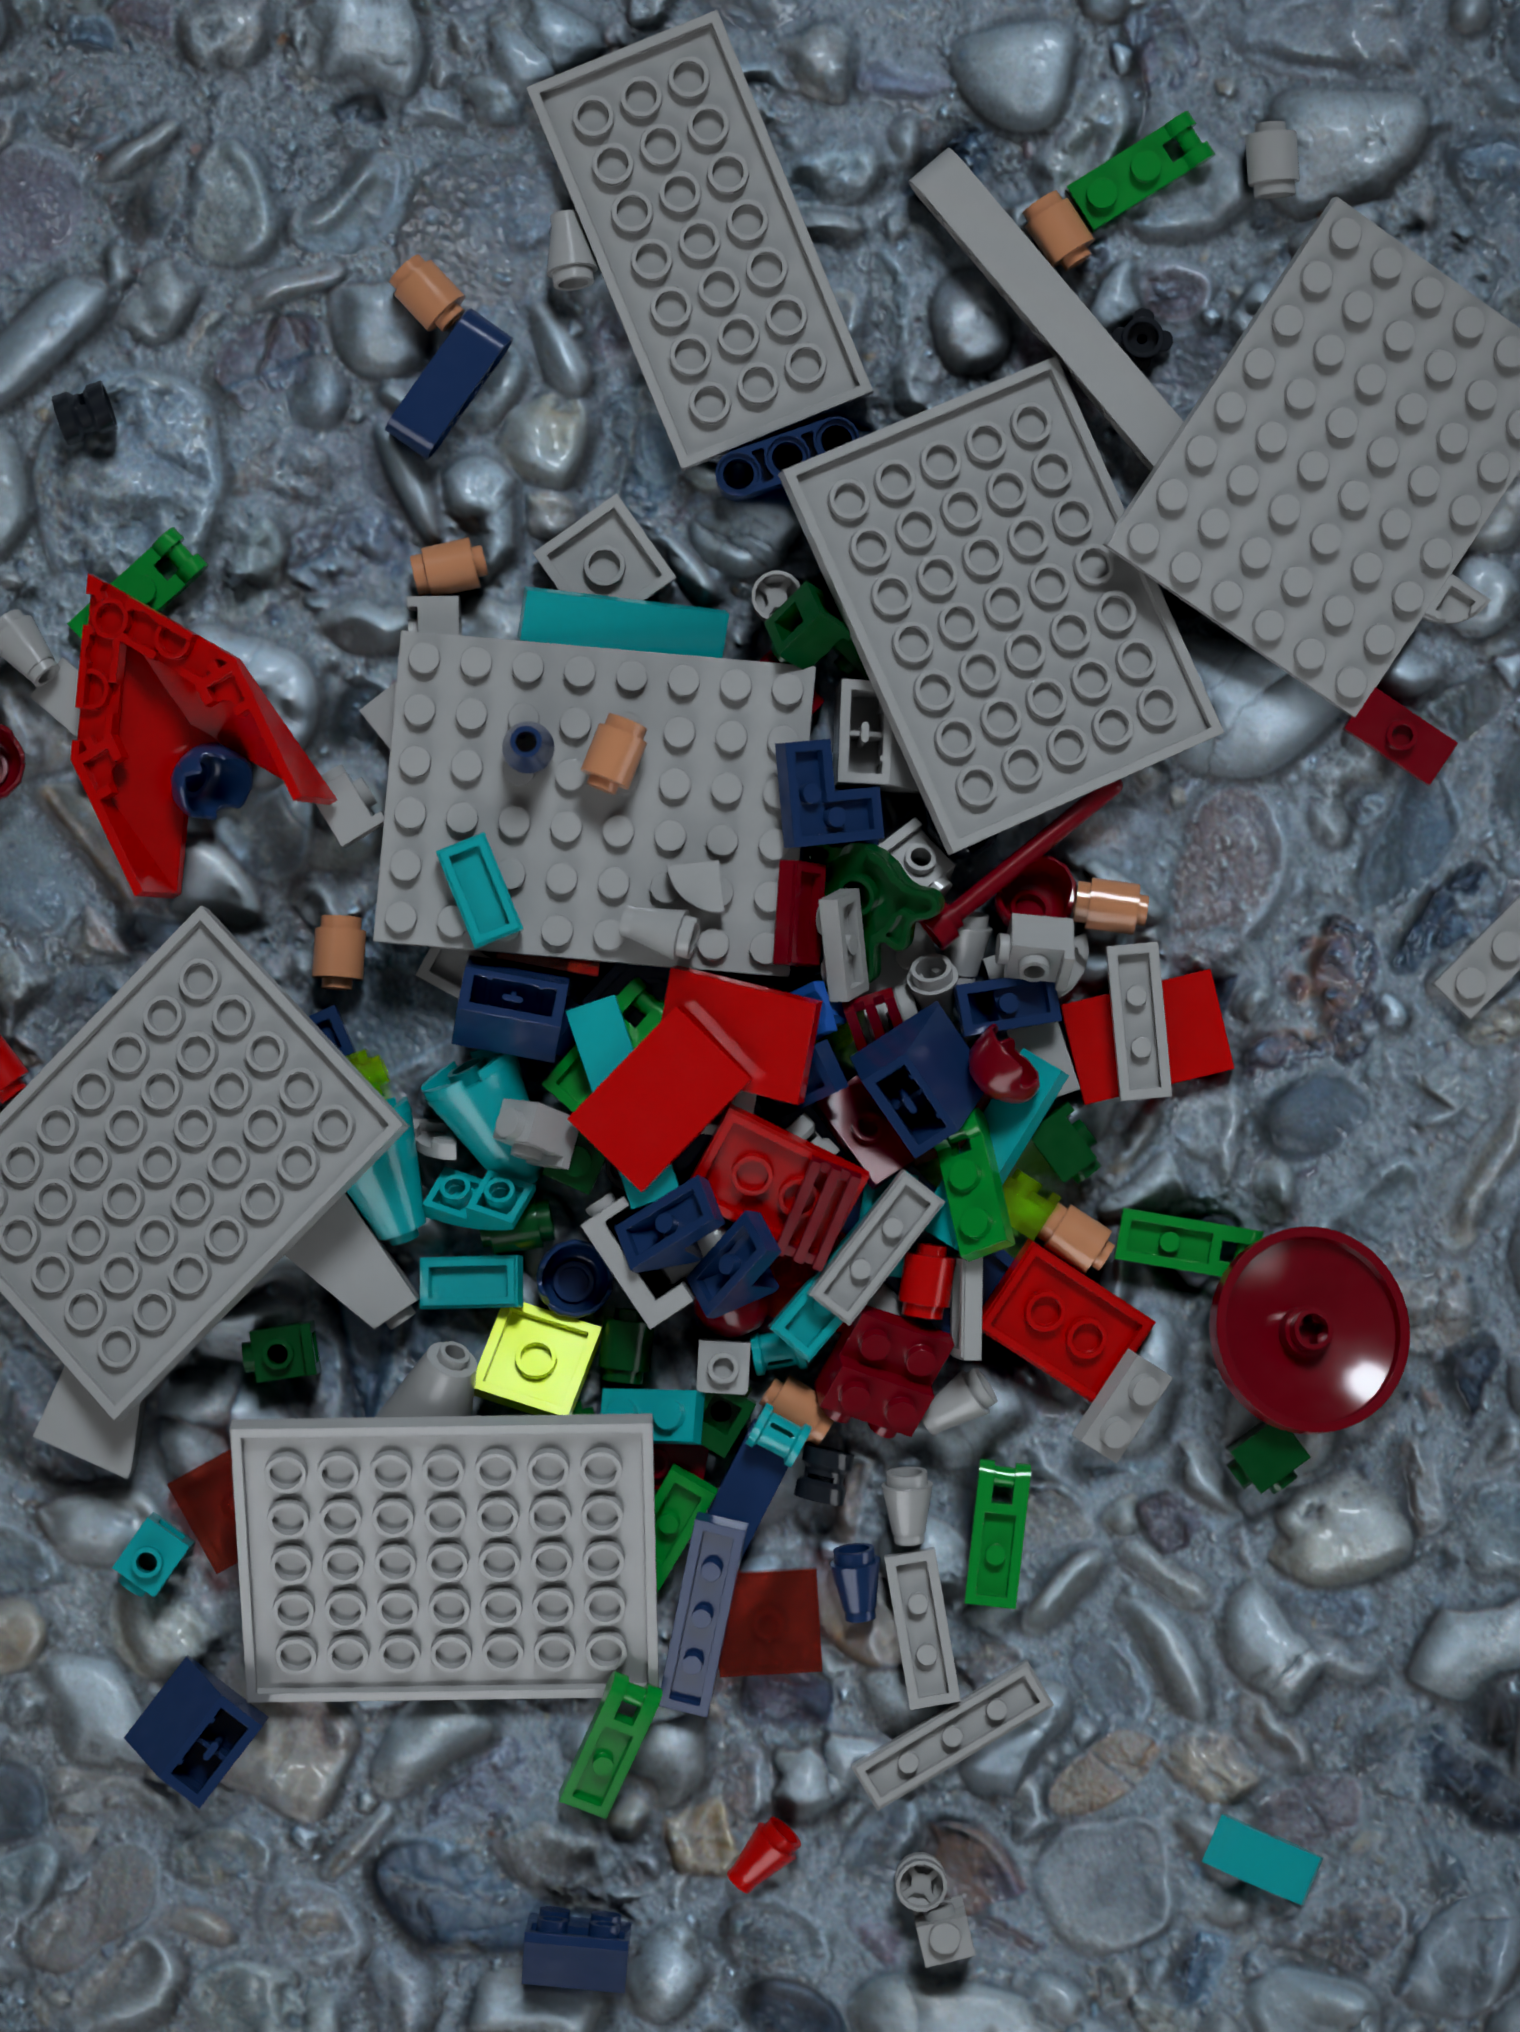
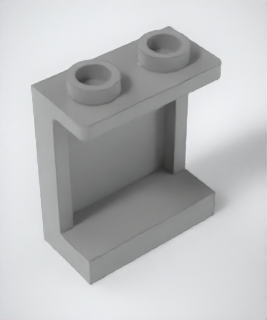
[580,1189,696,1330]

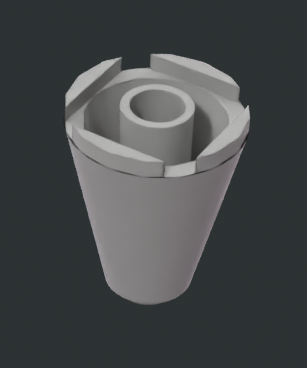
[375,1341,477,1417]

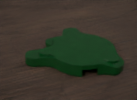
[804,841,945,983]

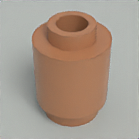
[1022,190,1095,271]
[389,254,465,332]
[410,537,489,596]
[580,713,647,795]
[1072,877,1149,935]
[312,915,366,990]
[1035,1202,1115,1274]
[759,1374,834,1446]

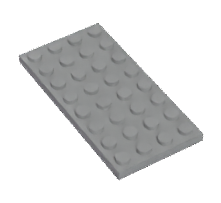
[526,10,873,471]

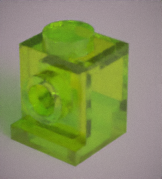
[1002,1169,1062,1241]

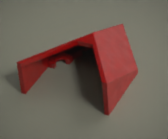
[70,573,338,899]

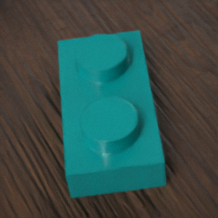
[600,1388,705,1445]

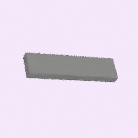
[851,1659,1054,1811]

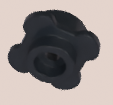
[1111,308,1173,371]

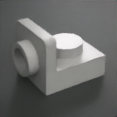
[696,1337,751,1395]

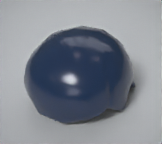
[171,742,253,821]
[536,1239,614,1319]

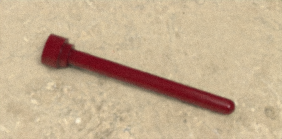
[918,779,1123,950]

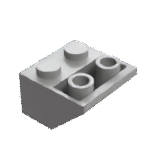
[833,679,920,794]

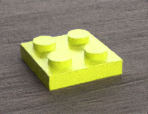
[474,1302,602,1415]

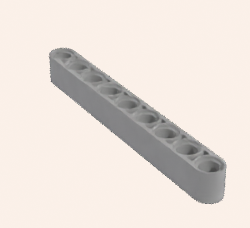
[908,147,1184,472]

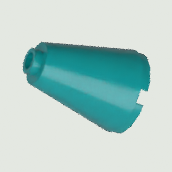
[421,1049,542,1183]
[347,1096,426,1246]

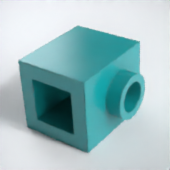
[112,1512,195,1597]

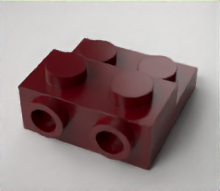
[814,1305,954,1439]

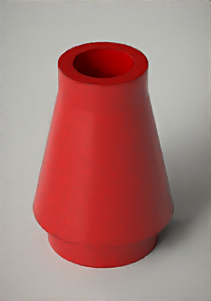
[727,1817,801,1894]

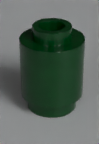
[479,1197,556,1256]
[598,1308,655,1384]

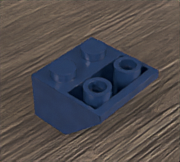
[451,955,571,1063]
[850,1001,984,1159]
[124,1655,269,1809]
[522,1906,632,1993]

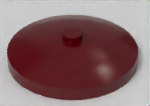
[1209,1226,1410,1434]

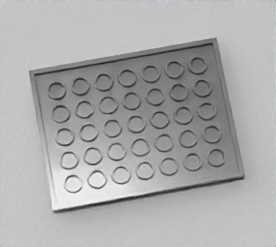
[1103,197,1520,717]
[778,356,1224,855]
[373,630,816,978]
[0,905,410,1421]
[230,1413,659,1703]

